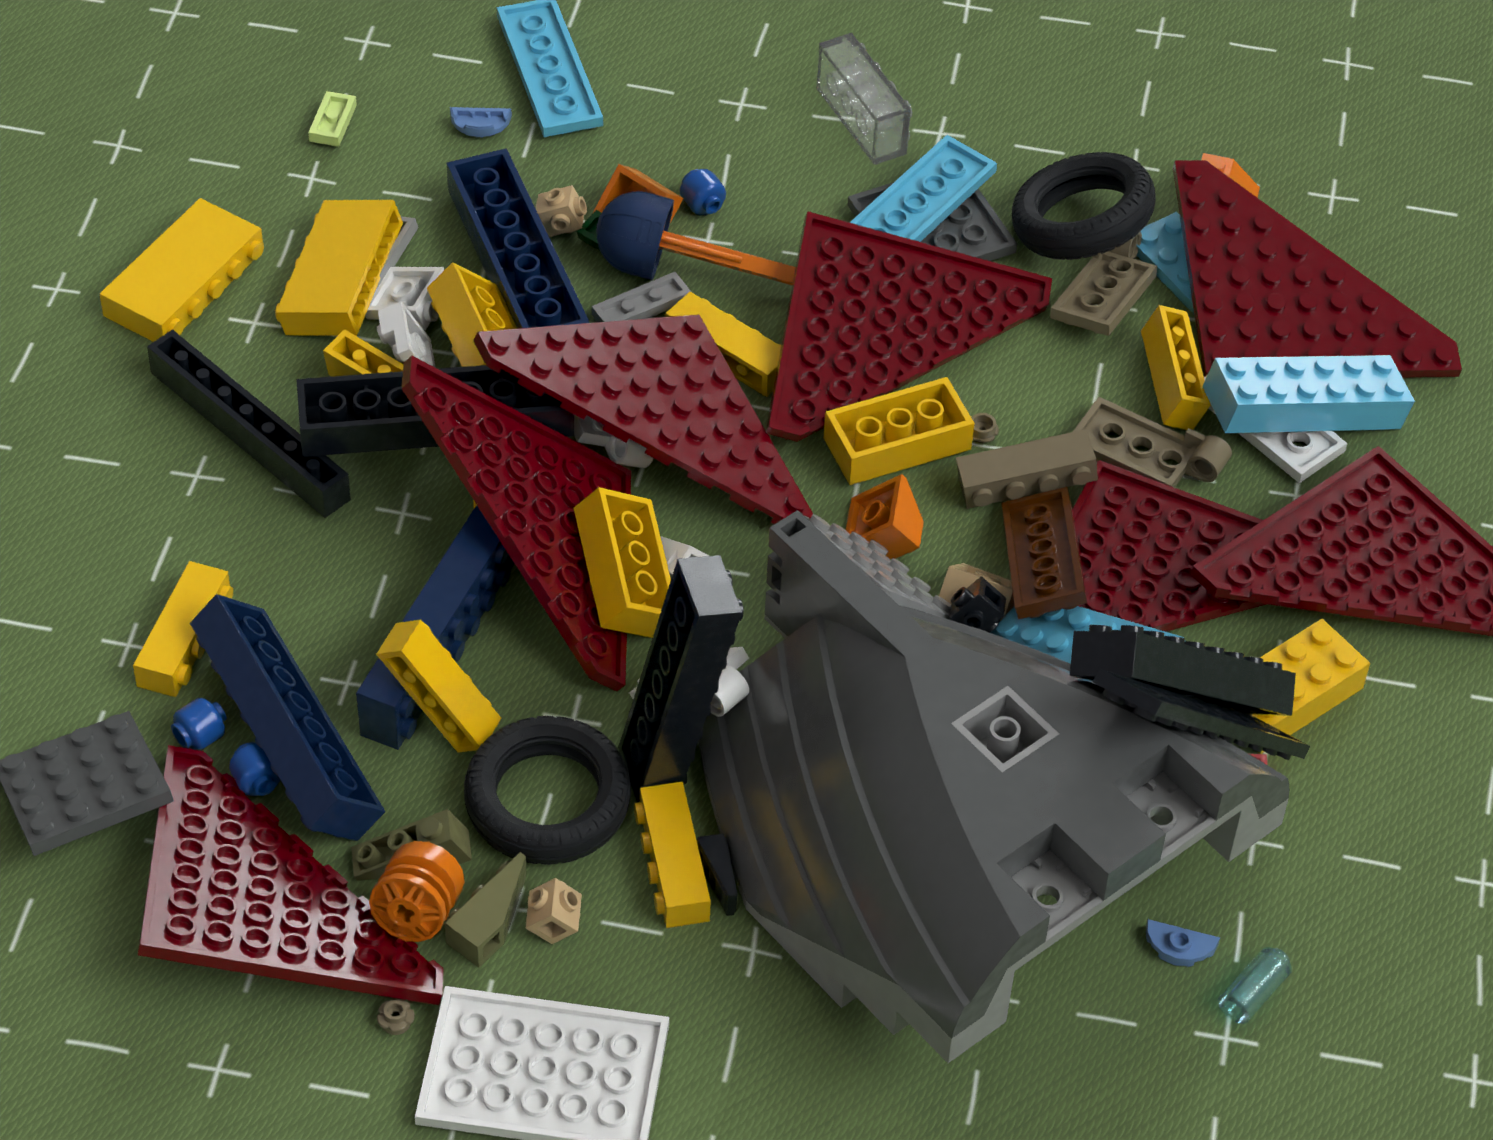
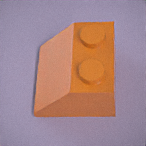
[592,164,684,223]

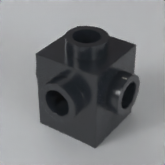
[949,576,1006,633]

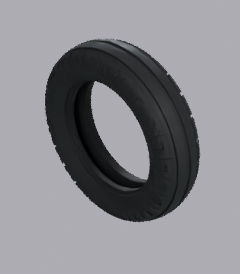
[1012,152,1156,260]
[464,716,631,865]

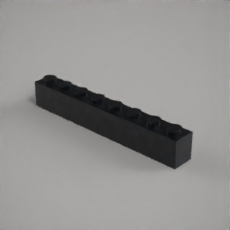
[147,330,351,518]

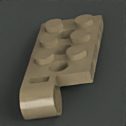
[1050,232,1157,336]
[1073,397,1232,488]

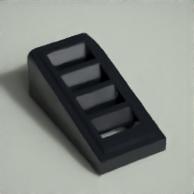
[696,834,737,916]

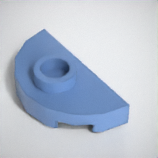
[450,107,512,137]
[1146,919,1220,967]

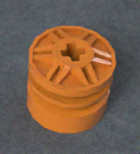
[369,841,465,942]

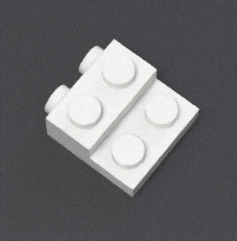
[365,267,444,330]
[377,301,436,368]

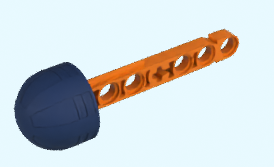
[596,191,795,285]

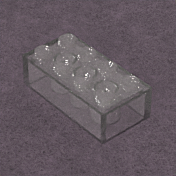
[816,32,912,165]

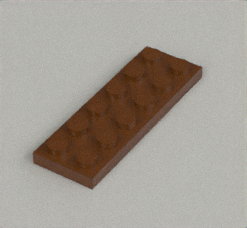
[1002,487,1087,619]

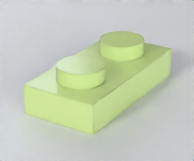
[308,91,357,147]

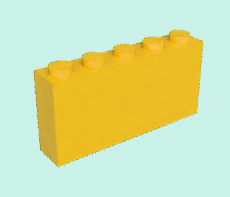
[100,198,264,342]
[275,200,403,336]

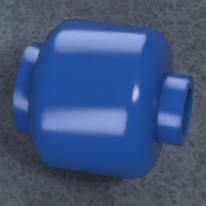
[680,169,726,215]
[171,698,227,751]
[229,742,281,796]

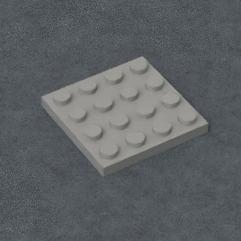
[805,514,951,620]

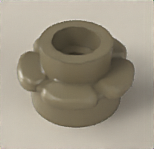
[971,413,999,443]
[377,999,415,1035]

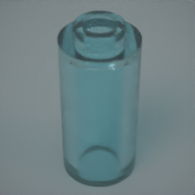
[1218,947,1292,1024]

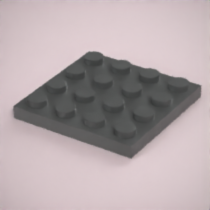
[848,182,1017,261]
[0,711,174,856]

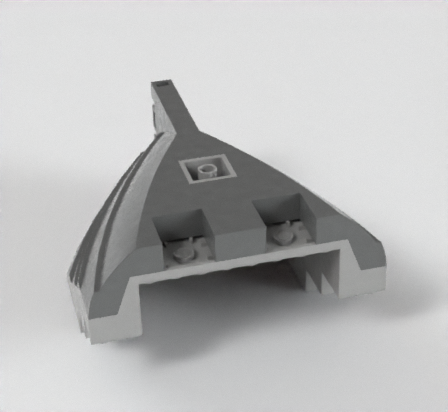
[698,510,1290,1063]

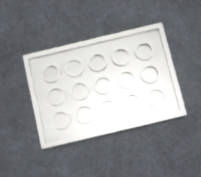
[415,986,669,1140]

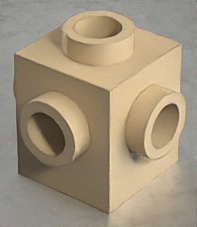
[535,185,587,237]
[525,878,582,944]

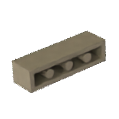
[956,429,1098,509]

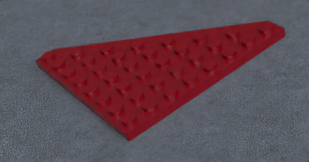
[1173,160,1462,378]
[766,211,1052,442]
[473,314,813,524]
[402,356,631,692]
[1190,446,1493,636]
[1072,460,1266,632]
[137,745,444,1005]

